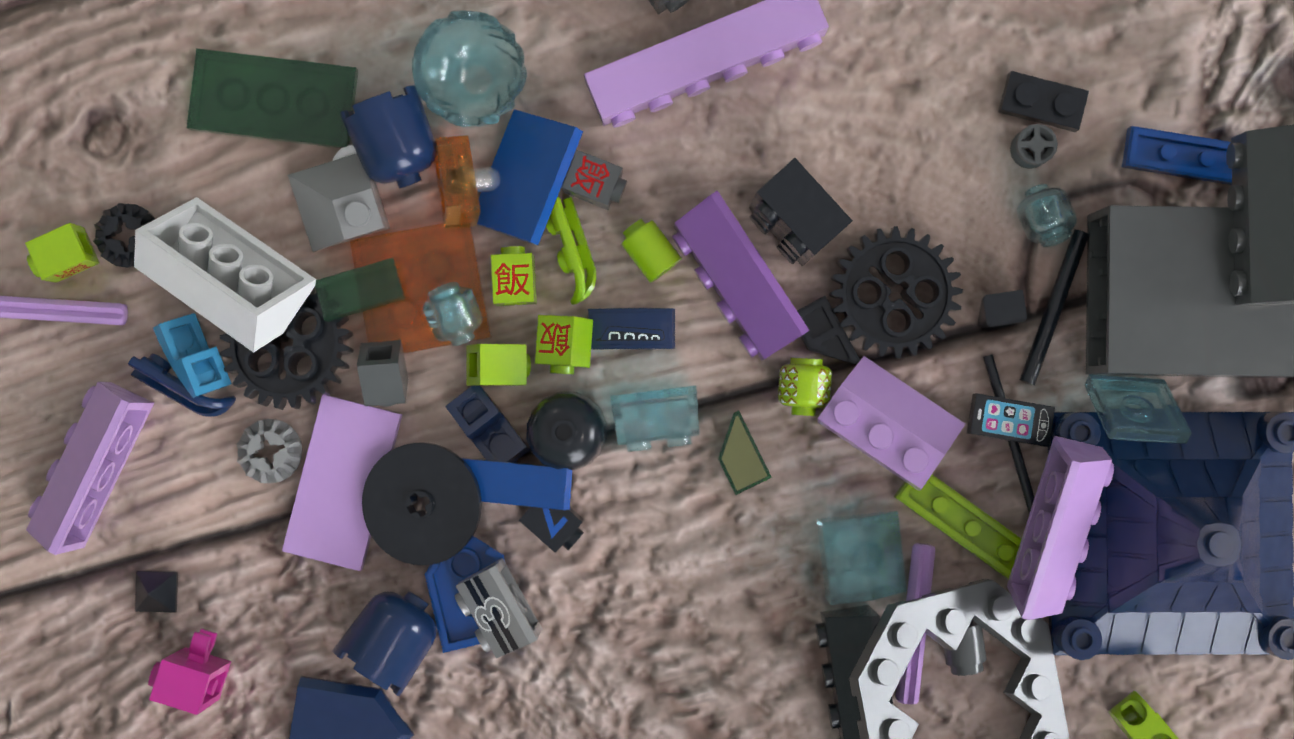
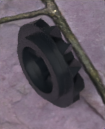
[93,203,155,268]

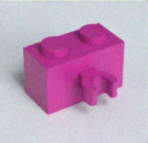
[148,629,231,715]

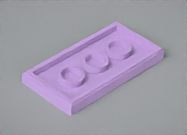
[282,394,403,571]

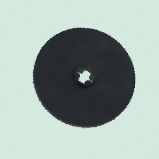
[362,442,482,565]

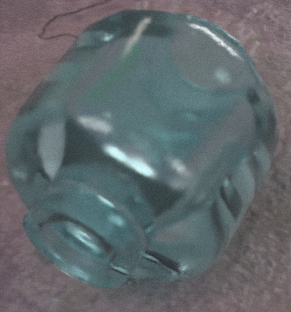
[1017,184,1077,247]
[422,282,483,346]

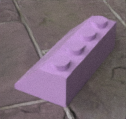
[26,382,154,555]
[1007,436,1114,620]

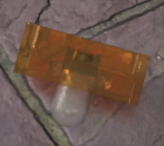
[434,135,501,229]

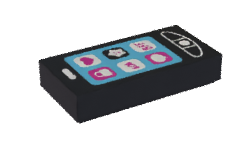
[966,393,1055,447]

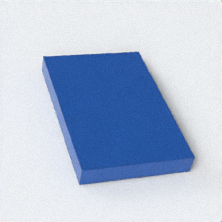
[470,109,583,245]

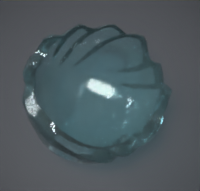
[412,10,527,128]

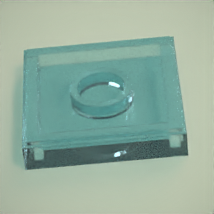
[1085,374,1192,444]

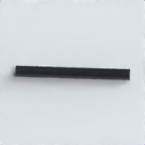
[1020,229,1090,386]

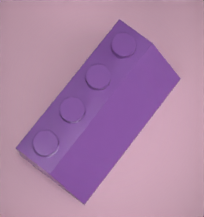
[672,190,810,360]

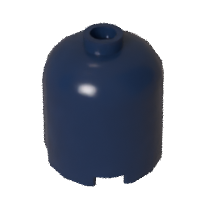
[340,85,437,189]
[333,590,437,697]

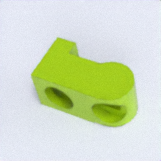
[1108,691,1179,739]

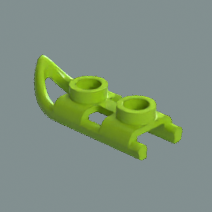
[546,197,596,305]

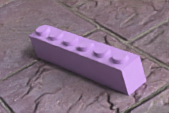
[584,0,829,128]

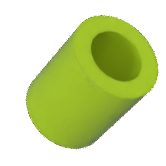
[621,219,682,283]

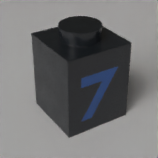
[519,507,584,553]

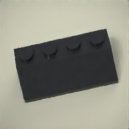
[815,605,893,739]

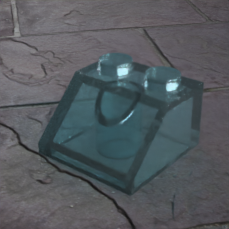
[817,511,907,605]

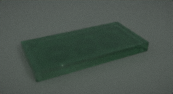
[186,48,359,148]

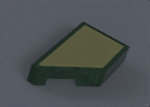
[717,410,772,495]

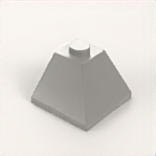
[288,154,390,252]

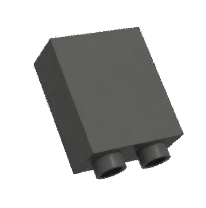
[1086,205,1294,378]

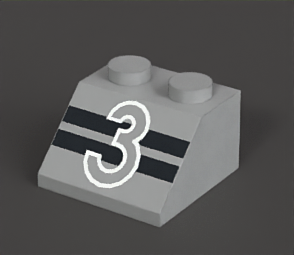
[454,558,542,658]

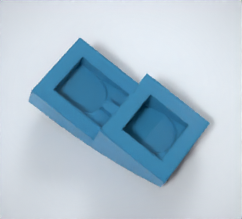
[153,313,232,398]

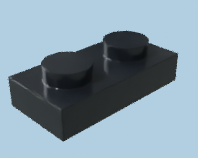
[998,71,1089,132]

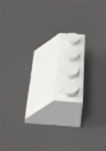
[134,197,316,353]

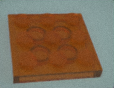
[350,218,492,354]

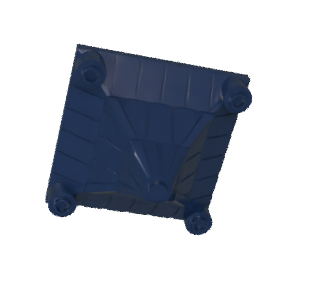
[1048,412,1294,660]

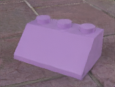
[818,356,965,491]

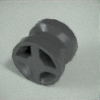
[1010,124,1058,169]

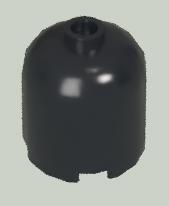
[526,391,607,470]

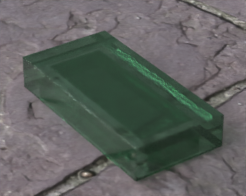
[315,258,406,322]

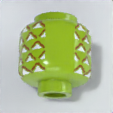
[778,358,832,416]

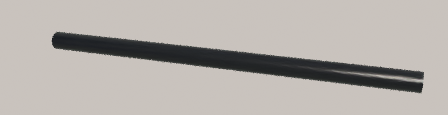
[983,354,1035,514]

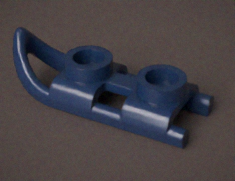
[128,353,236,417]

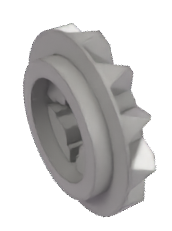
[236,419,302,483]

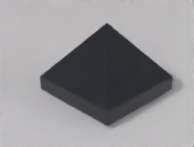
[135,571,178,613]

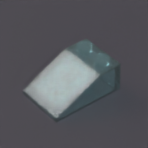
[610,385,699,452]

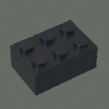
[749,158,853,266]

